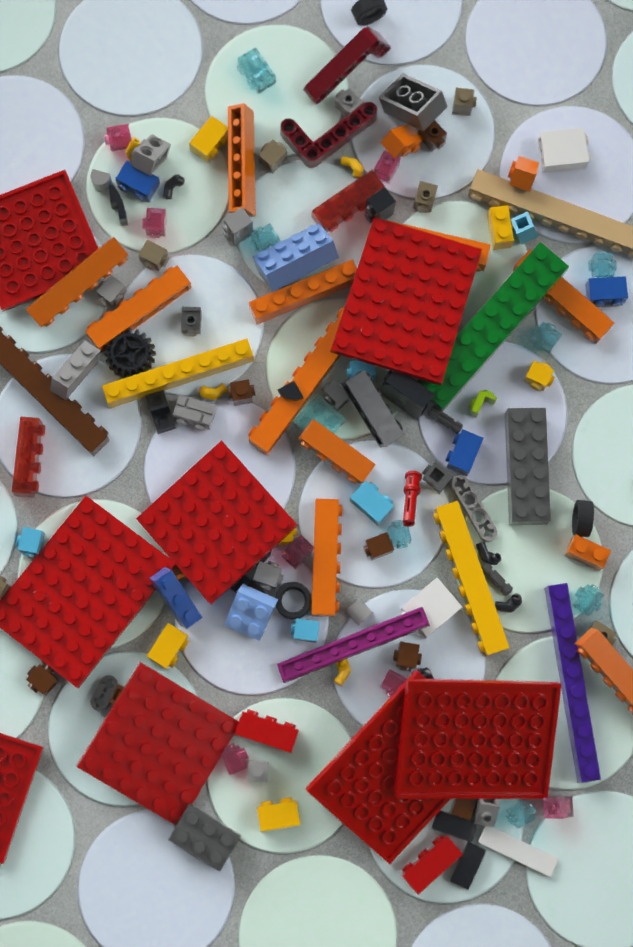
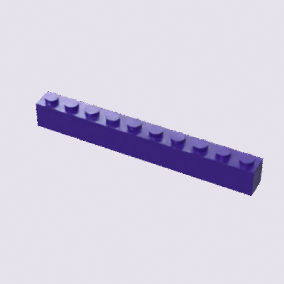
[544,583,601,783]

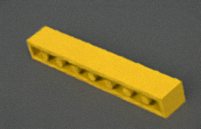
[102,338,254,408]
[433,501,510,656]

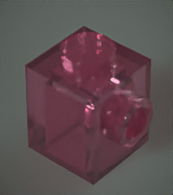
[104,124,132,152]
[373,150,401,183]
[142,208,167,238]
[282,534,315,569]
[380,669,408,697]
[221,743,249,775]
[543,796,574,819]

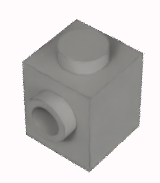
[96,275,127,308]
[253,561,284,591]
[473,799,500,826]

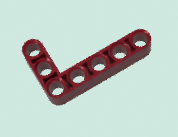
[303,27,391,104]
[280,102,377,168]

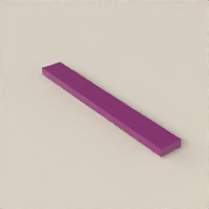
[277,607,430,683]

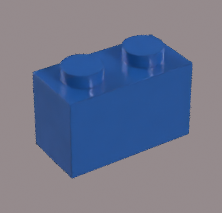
[115,160,160,202]
[585,276,628,307]
[445,429,484,476]

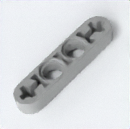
[451,474,497,542]

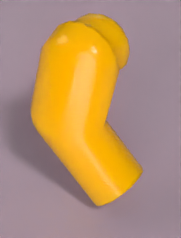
[125,138,140,162]
[340,156,364,178]
[199,383,227,401]
[334,659,351,686]

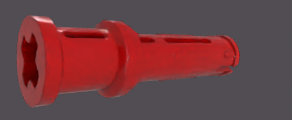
[402,471,422,527]

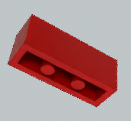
[235,709,299,753]
[401,835,463,895]

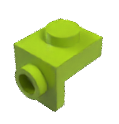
[468,390,497,417]

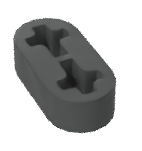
[90,675,118,711]

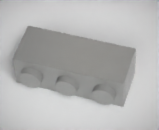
[50,341,101,400]

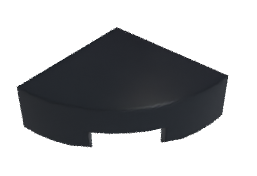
[277,381,303,401]

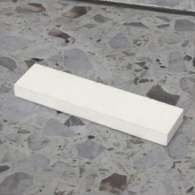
[477,826,558,877]

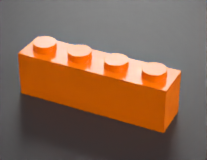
[298,419,376,484]

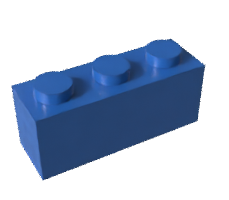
[149,567,203,629]

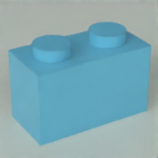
[349,481,394,526]

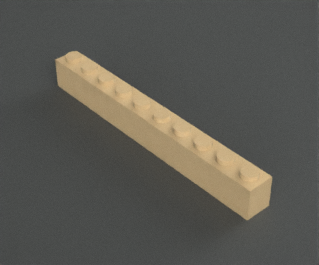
[468,169,633,258]

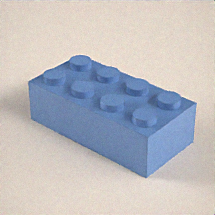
[252,223,339,292]

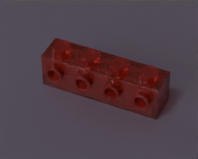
[311,170,385,233]
[12,416,45,498]

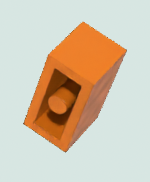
[380,124,424,159]
[508,156,539,192]
[564,534,611,571]

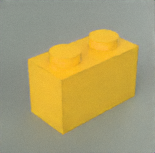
[189,116,228,163]
[487,205,514,250]
[147,623,190,670]
[257,797,300,831]

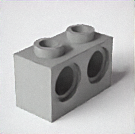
[131,134,171,176]
[223,207,253,246]

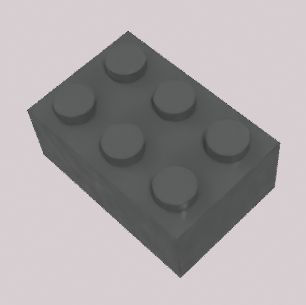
[378,73,448,131]
[168,804,241,871]

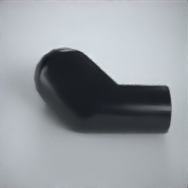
[163,174,185,199]
[476,542,501,565]
[495,593,522,613]

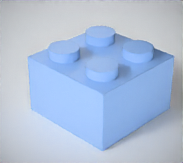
[224,584,278,641]

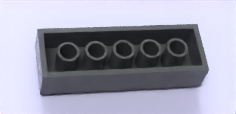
[505,408,551,525]

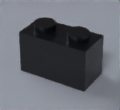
[364,187,396,223]

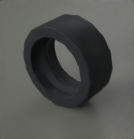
[351,0,388,26]
[572,500,594,537]
[275,582,312,620]

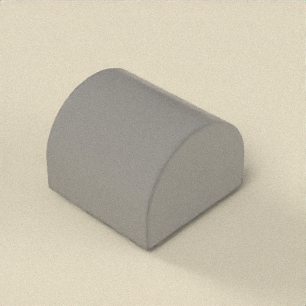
[90,169,112,192]
[345,598,373,626]

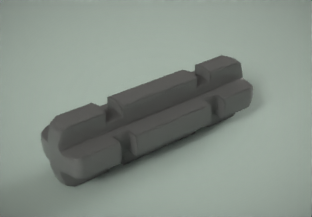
[428,406,463,433]
[481,563,513,596]

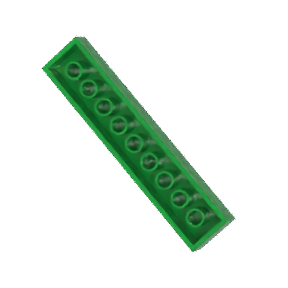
[417,242,569,411]

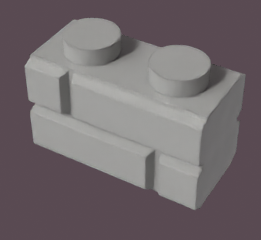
[173,395,217,431]

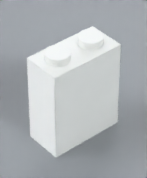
[537,127,591,173]
[401,578,462,639]

